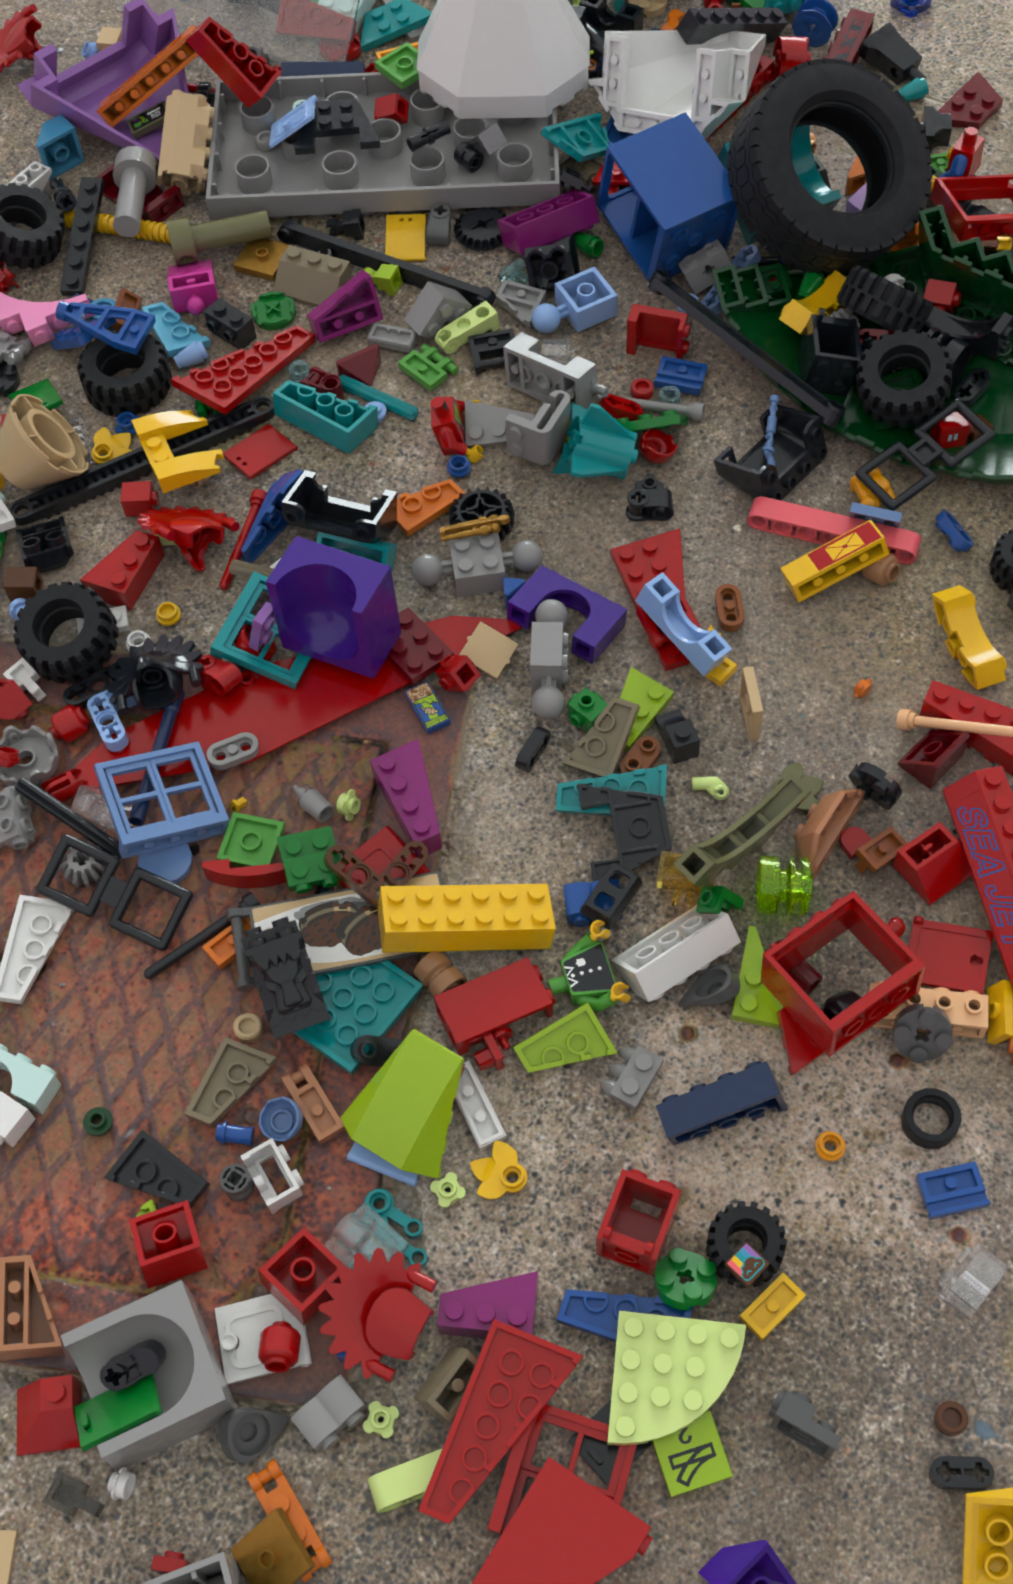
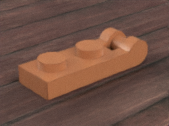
[280,1063,346,1145]

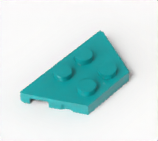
[360,0,432,53]
[540,112,610,162]

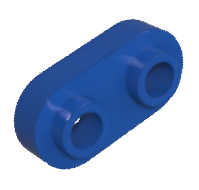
[935,510,974,553]

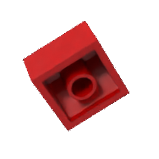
[129,1200,208,1289]

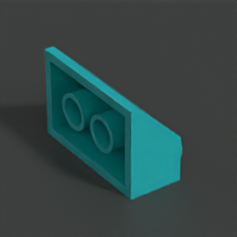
[316,532,398,572]

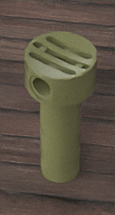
[165,210,272,266]

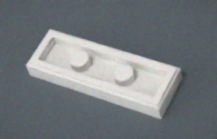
[455,1060,507,1151]

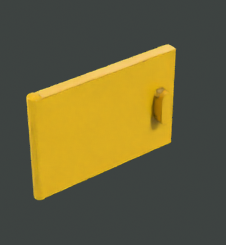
[385,214,426,262]

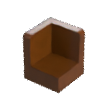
[3,567,43,602]

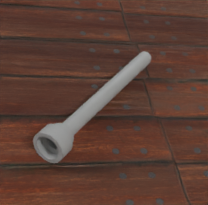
[598,394,705,422]

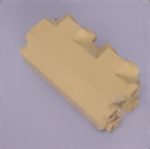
[156,89,215,196]

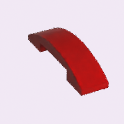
[202,859,286,888]

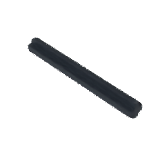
[15,778,121,859]

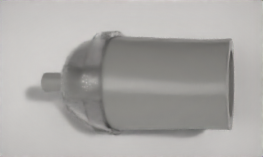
[293,784,335,823]

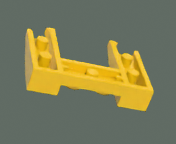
[131,410,224,494]

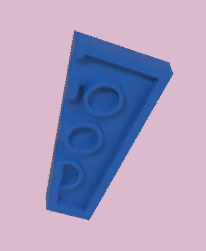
[556,1289,694,1342]

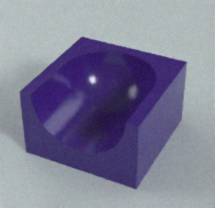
[266,536,402,679]

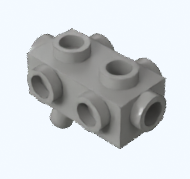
[0,786,36,850]

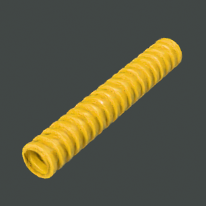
[62,209,171,244]

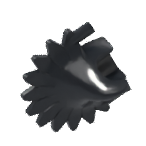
[106,634,204,715]

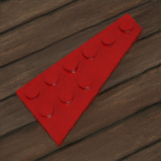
[171,325,316,415]
[418,1319,584,1525]

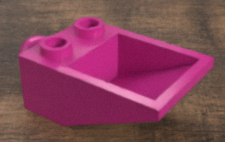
[167,259,218,315]

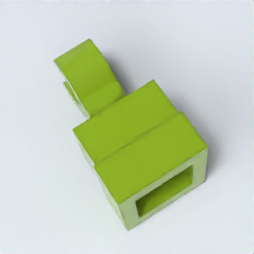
[364,264,403,296]

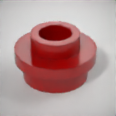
[0,747,21,768]

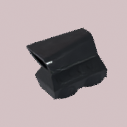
[524,235,581,292]

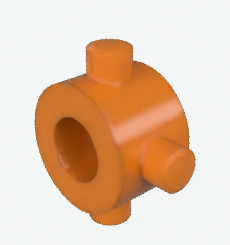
[853,678,872,698]

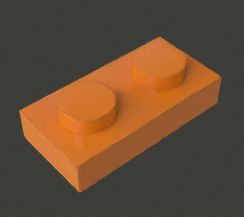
[202,917,251,970]

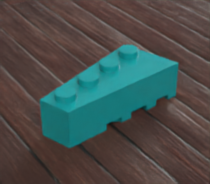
[273,380,378,454]

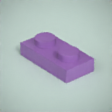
[249,601,276,652]

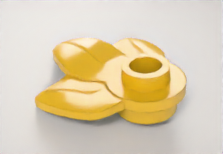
[91,427,132,465]
[470,1140,528,1200]

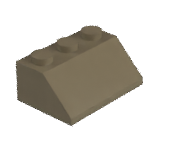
[273,245,352,307]

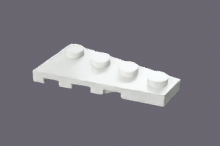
[0,895,74,1004]

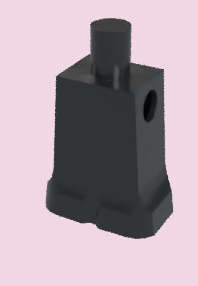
[858,22,926,85]

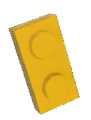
[739,1273,806,1342]

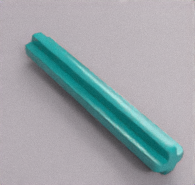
[340,374,419,421]

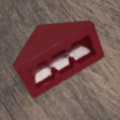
[336,343,381,386]

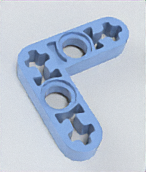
[87,690,137,752]

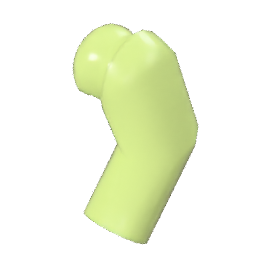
[692,776,729,800]

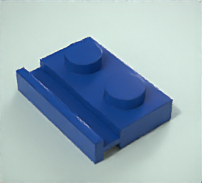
[654,356,708,396]
[915,1161,990,1220]

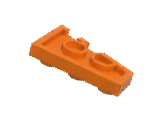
[396,479,466,537]

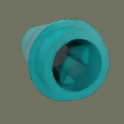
[898,77,929,103]

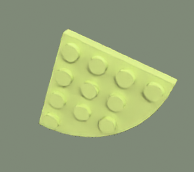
[607,1311,746,1446]

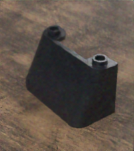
[281,470,397,543]

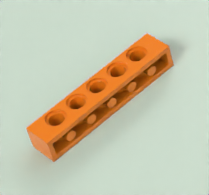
[97,25,199,128]

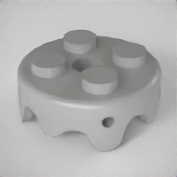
[0,725,60,786]

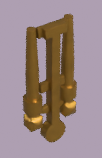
[440,514,510,541]

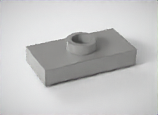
[367,322,418,353]

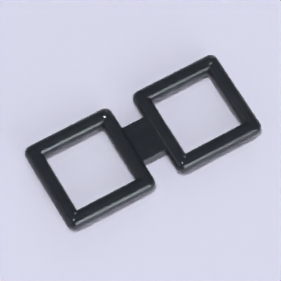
[855,399,995,511]
[36,834,193,951]

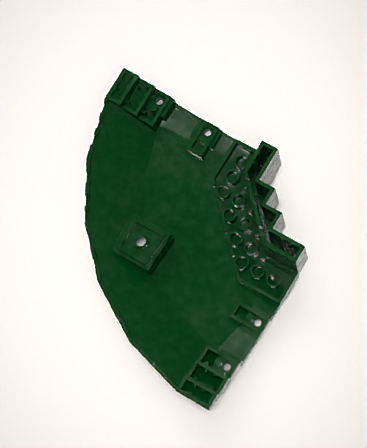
[712,205,1013,484]

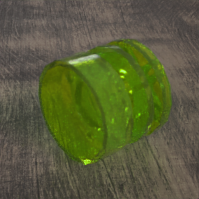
[756,855,813,916]

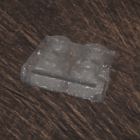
[324,1203,410,1270]

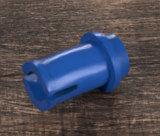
[215,1121,255,1146]

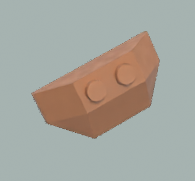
[793,789,865,886]

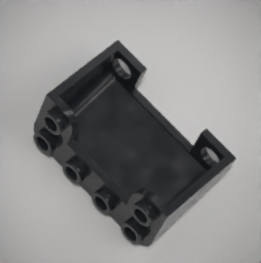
[714,404,827,501]

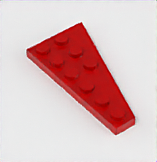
[610,528,689,671]

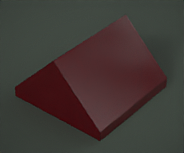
[898,729,970,789]

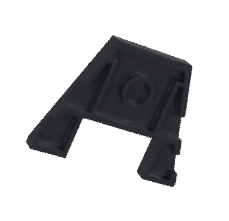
[294,98,380,155]
[577,783,672,882]

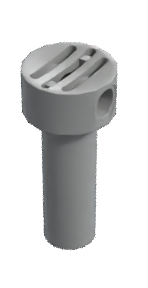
[113,146,158,237]

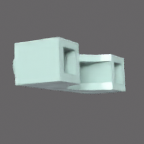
[0,1044,61,1115]

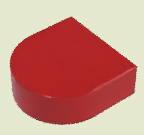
[839,827,871,860]

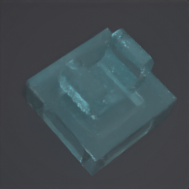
[497,258,527,284]

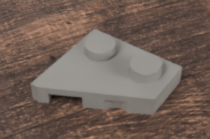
[496,279,547,328]

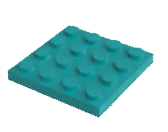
[263,961,424,1076]

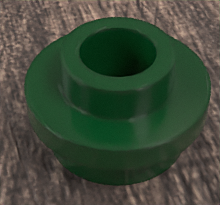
[83,1107,113,1137]

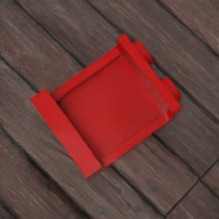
[626,304,691,359]

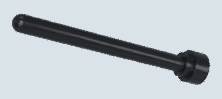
[144,891,260,979]

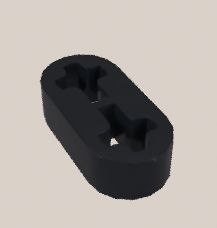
[953,368,990,407]
[515,726,551,772]
[928,1456,994,1491]

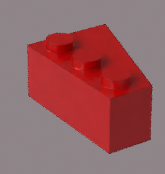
[80,530,165,611]

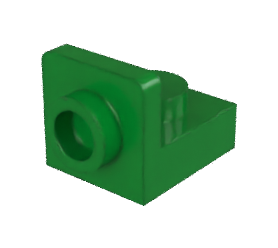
[696,886,744,914]

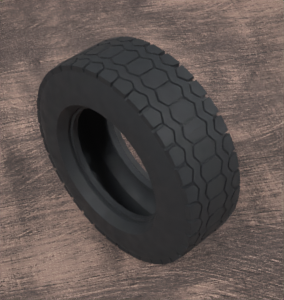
[727,58,932,275]

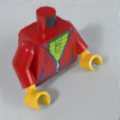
[430,396,484,463]

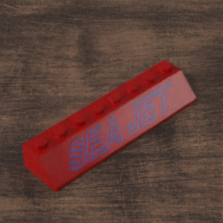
[942,766,1013,989]

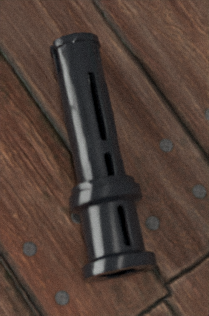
[50,177,76,212]

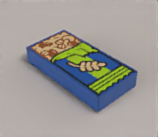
[404,681,451,734]

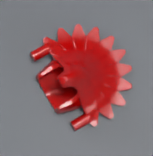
[0,4,42,73]
[137,506,240,572]
[318,1248,437,1383]

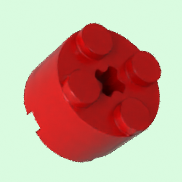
[772,36,811,80]

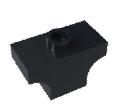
[920,106,952,153]

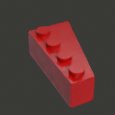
[185,17,282,108]
[919,680,1013,776]

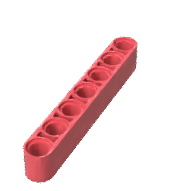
[747,496,921,565]

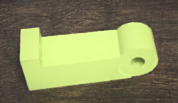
[435,301,500,354]

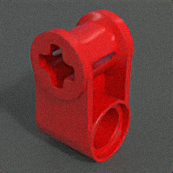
[197,655,243,696]

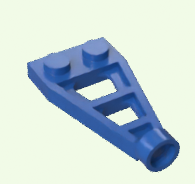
[56,301,156,355]

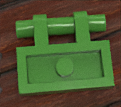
[398,344,459,392]

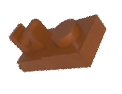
[855,826,908,874]

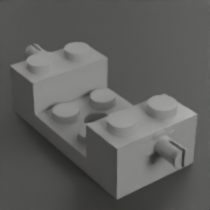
[503,332,610,410]

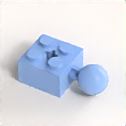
[531,266,618,333]

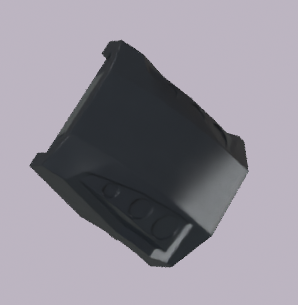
[16,516,74,573]

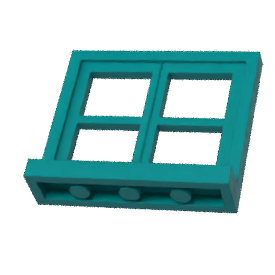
[210,571,312,689]

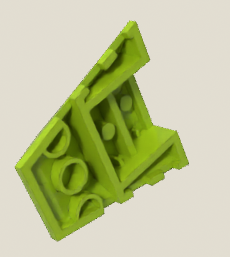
[340,1029,464,1179]

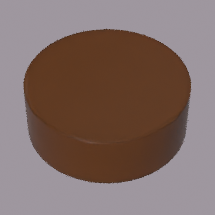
[934,1401,968,1437]

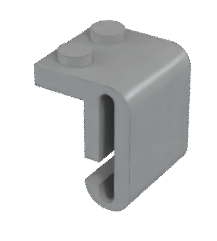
[505,390,570,465]

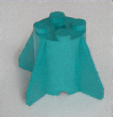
[553,403,638,480]

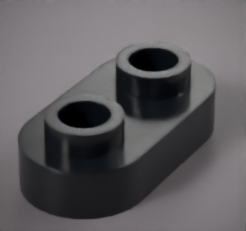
[350,1035,402,1067]

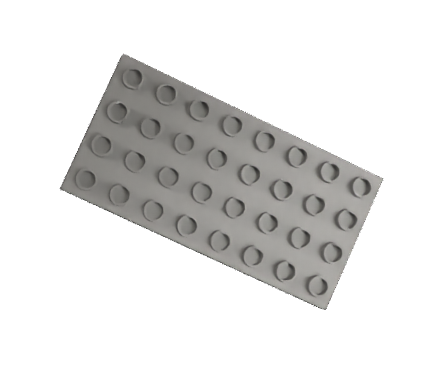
[206,72,560,220]

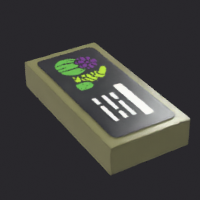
[127,100,166,139]

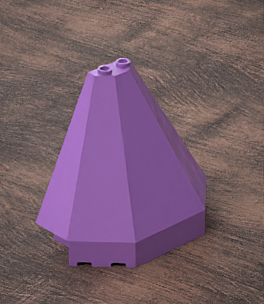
[17,0,189,164]

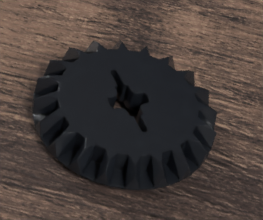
[454,207,507,250]

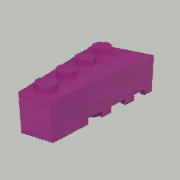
[370,739,442,859]

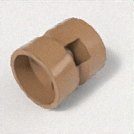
[414,951,467,997]

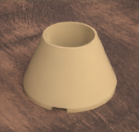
[0,394,89,490]

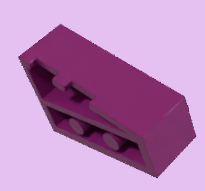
[437,1271,539,1339]

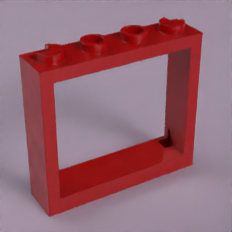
[930,174,1013,242]

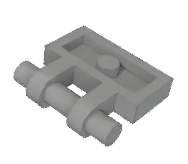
[0,332,33,365]

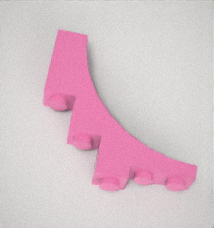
[0,292,95,347]

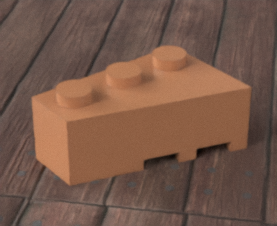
[0,1255,65,1361]

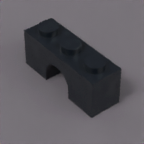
[579,0,644,32]

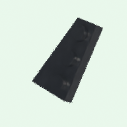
[104,1130,210,1208]

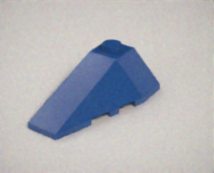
[241,469,303,563]

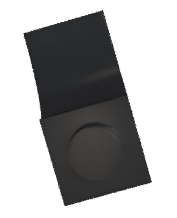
[655,709,700,764]

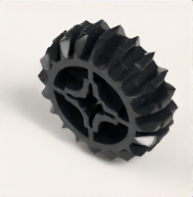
[449,486,515,541]

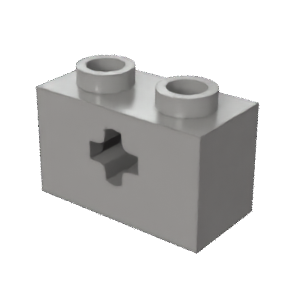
[678,239,732,295]

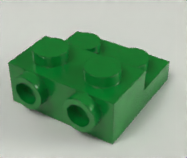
[277,826,341,894]

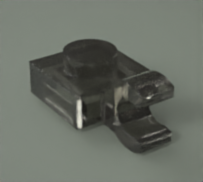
[42,1471,106,1519]

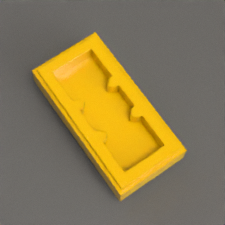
[986,979,1013,1045]

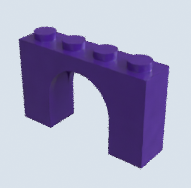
[507,565,627,664]

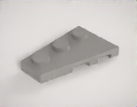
[465,400,535,449]

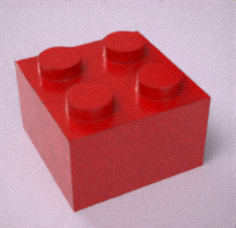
[258,1227,344,1326]

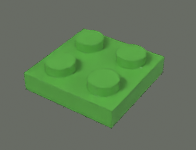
[375,42,419,90]
[216,812,286,867]

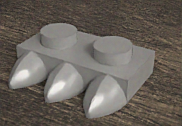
[600,1045,664,1111]

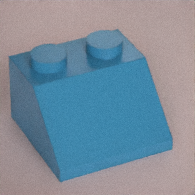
[36,114,85,181]

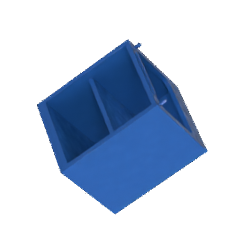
[596,112,739,282]

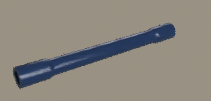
[128,690,185,826]

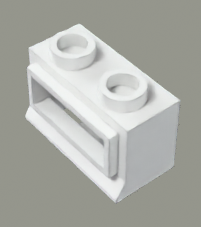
[240,1138,305,1215]

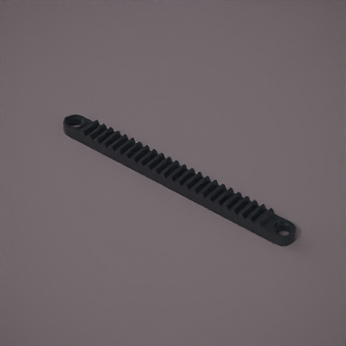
[9,396,275,526]

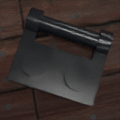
[468,329,515,373]

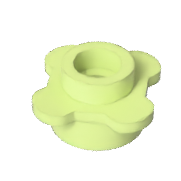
[336,789,361,821]
[430,1172,466,1208]
[363,1401,399,1439]

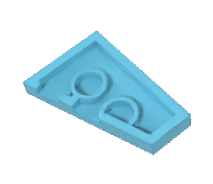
[142,302,211,358]

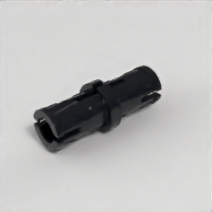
[406,120,451,152]

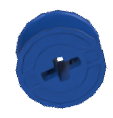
[792,0,838,47]

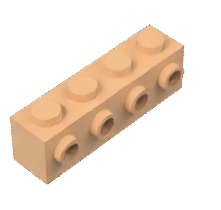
[867,981,988,1039]

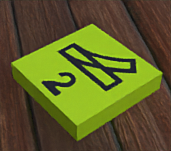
[651,1411,733,1498]

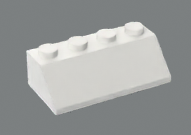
[611,905,741,1002]

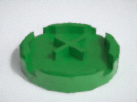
[251,292,296,330]

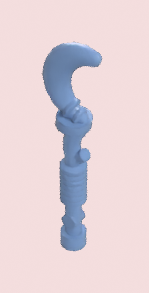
[762,395,780,466]

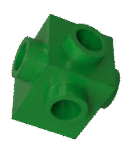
[567,687,608,732]

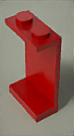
[434,957,555,1056]

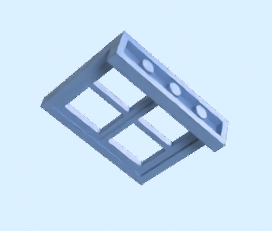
[94,741,229,859]

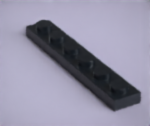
[60,177,105,296]

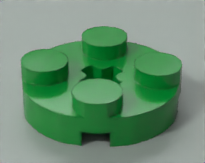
[654,1248,717,1310]

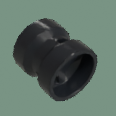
[453,141,484,173]

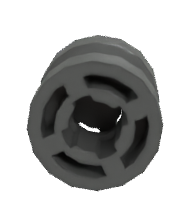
[220,1164,254,1202]

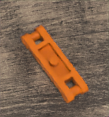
[246,1458,333,1583]

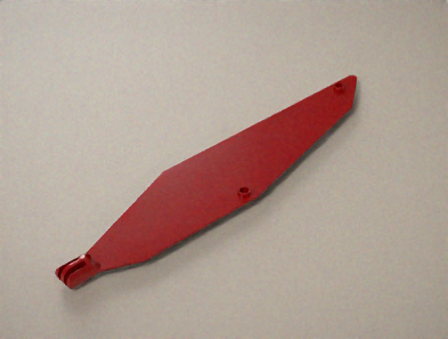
[41,616,522,803]

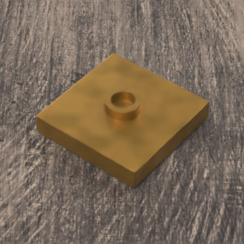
[233,238,289,281]
[230,1507,316,1584]

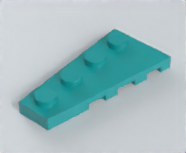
[556,764,667,816]

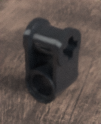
[626,488,674,522]

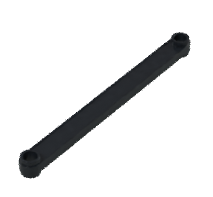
[277,219,496,308]
[648,269,846,427]

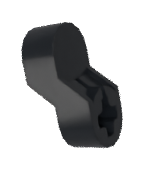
[100,1339,166,1391]

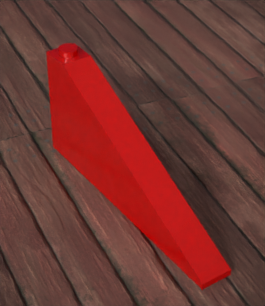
[472,1457,653,1584]

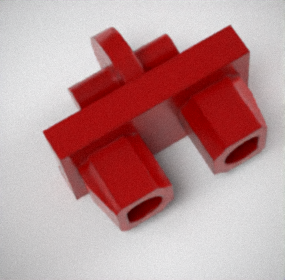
[468,1027,513,1071]

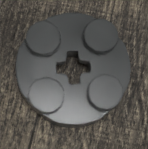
[892,1004,953,1063]

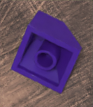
[698,1540,796,1584]

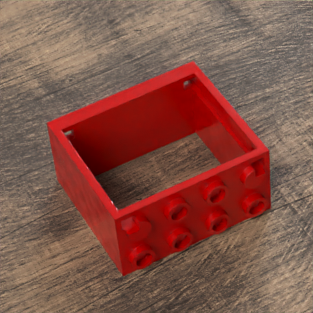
[760,891,926,1057]

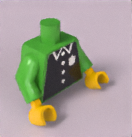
[547,920,631,1012]

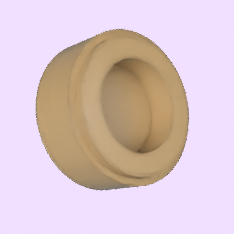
[233,1013,263,1043]

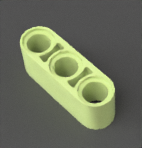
[367,1449,442,1513]

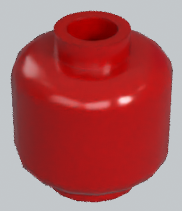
[50,704,91,743]
[258,1321,301,1373]

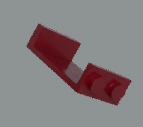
[97,164,184,223]

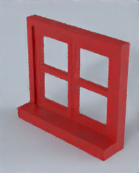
[487,1404,637,1535]

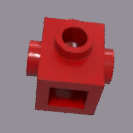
[435,655,481,692]

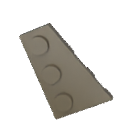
[562,697,640,777]
[184,1037,278,1128]

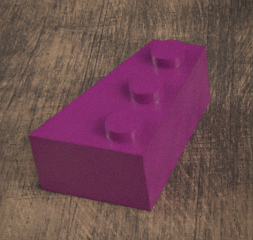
[307,270,384,343]

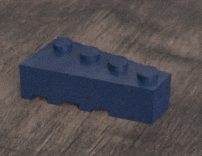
[655,1061,788,1146]

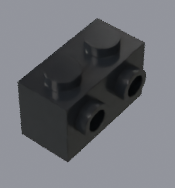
[204,298,257,349]

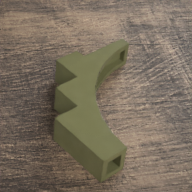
[673,772,812,888]

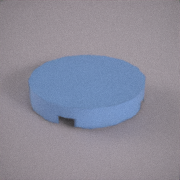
[138,843,193,884]

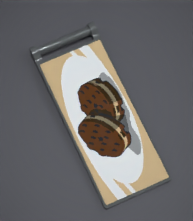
[226,871,443,992]

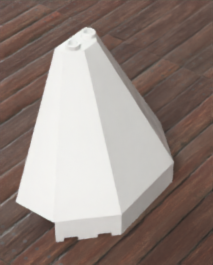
[417,0,590,119]
[588,30,766,139]

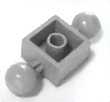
[412,533,543,597]
[530,599,569,719]

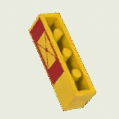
[780,520,889,602]

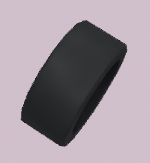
[901,1088,962,1149]

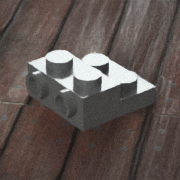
[768,1390,842,1460]

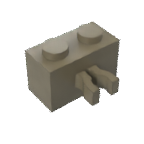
[413,1346,478,1423]

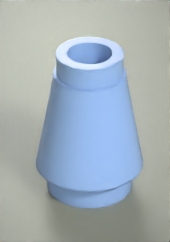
[173,340,209,369]

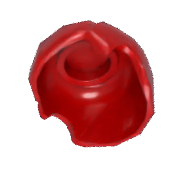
[639,428,678,464]

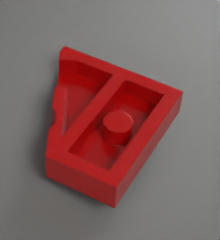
[777,1007,824,1076]

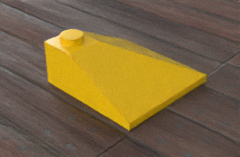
[962,1488,1013,1584]

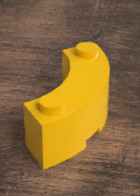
[779,270,846,335]
[932,585,1007,690]

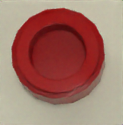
[630,378,654,400]

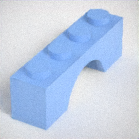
[635,572,732,676]

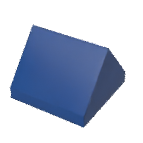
[503,577,525,609]

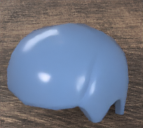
[258,1096,304,1142]

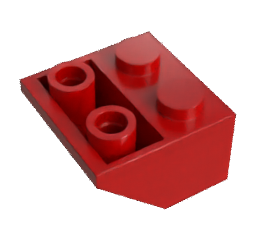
[893,822,972,906]

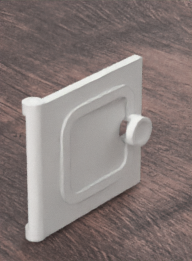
[214,1294,312,1385]

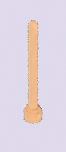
[896,709,1013,737]

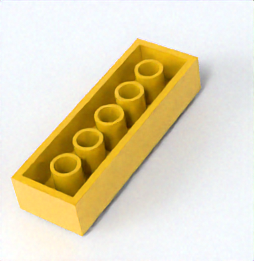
[377,884,556,953]

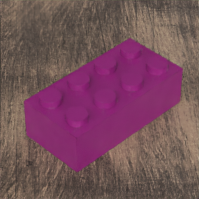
[497,189,600,255]

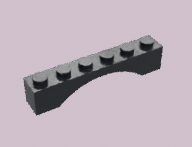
[676,7,788,45]

